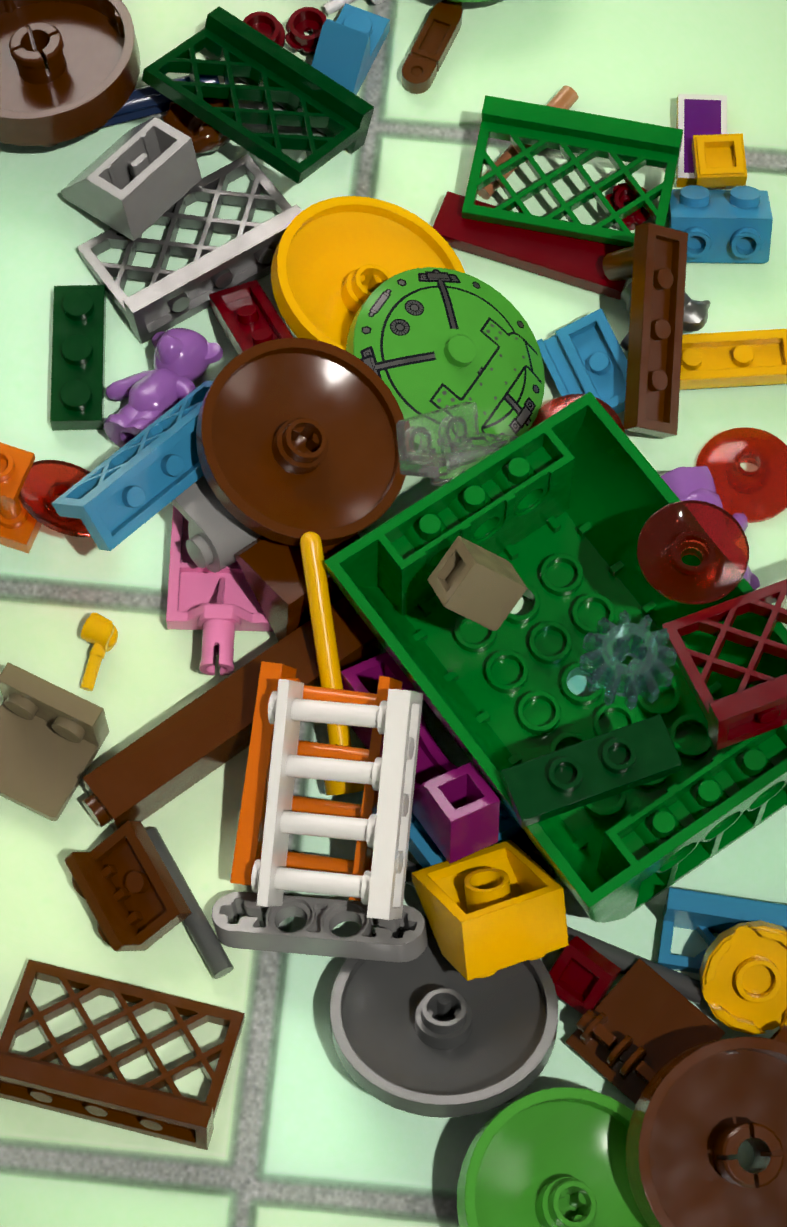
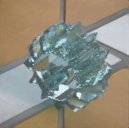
[579,610,677,711]

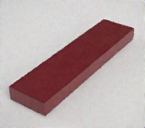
[433,191,628,300]

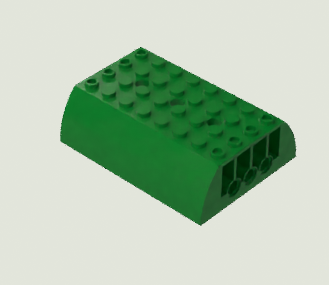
[324,392,787,923]

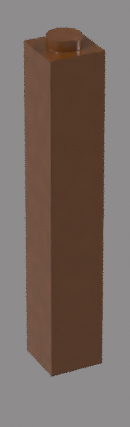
[82,596,380,831]

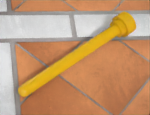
[300,532,365,795]

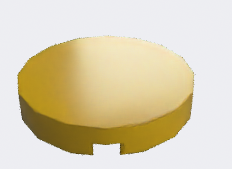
[699,920,787,1035]

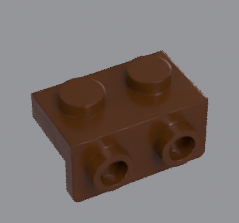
[65,821,192,952]

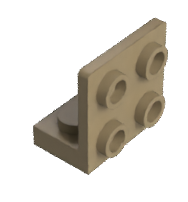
[0,662,109,821]

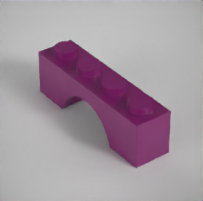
[341,652,500,864]

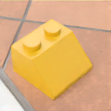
[411,839,569,981]

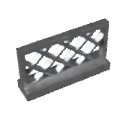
[77,154,302,344]

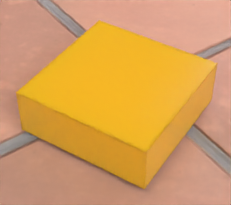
[692,133,747,187]

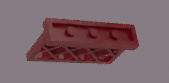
[662,579,787,750]

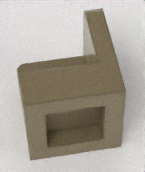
[427,535,527,631]

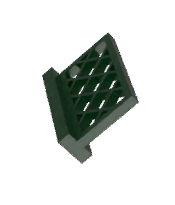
[142,6,374,184]

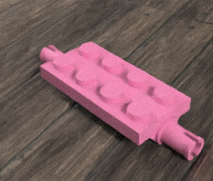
[166,505,274,676]

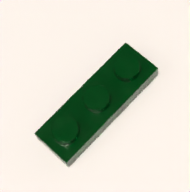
[50,285,106,431]

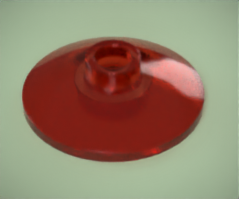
[696,427,787,523]
[18,460,91,537]
[637,500,749,605]

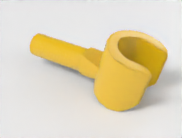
[80,612,118,691]

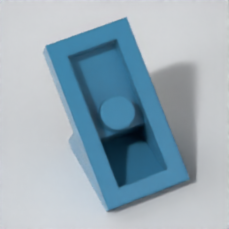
[311,3,390,95]

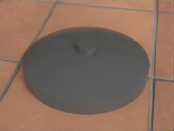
[330,916,558,1118]

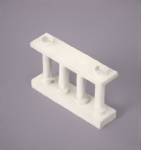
[251,679,423,920]

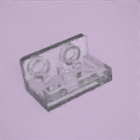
[396,402,519,486]

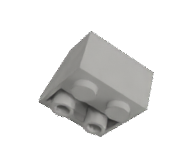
[61,117,202,241]

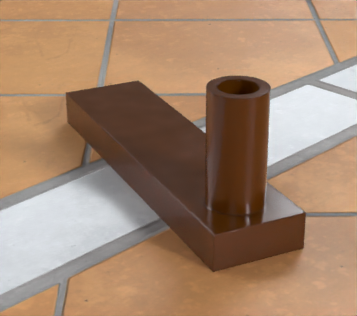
[603,222,688,438]

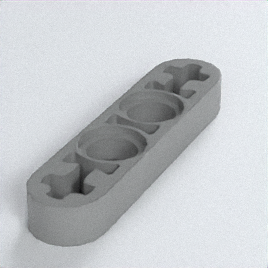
[211,892,428,962]

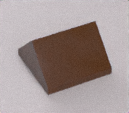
[234,536,360,641]

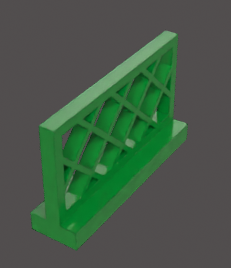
[462,95,683,247]

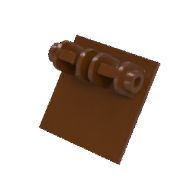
[565,958,726,1105]

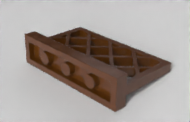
[0,960,245,1150]

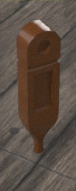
[402,0,463,94]

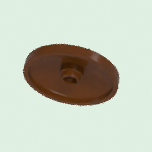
[196,338,409,547]

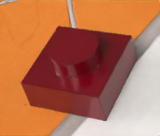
[549,936,622,1015]

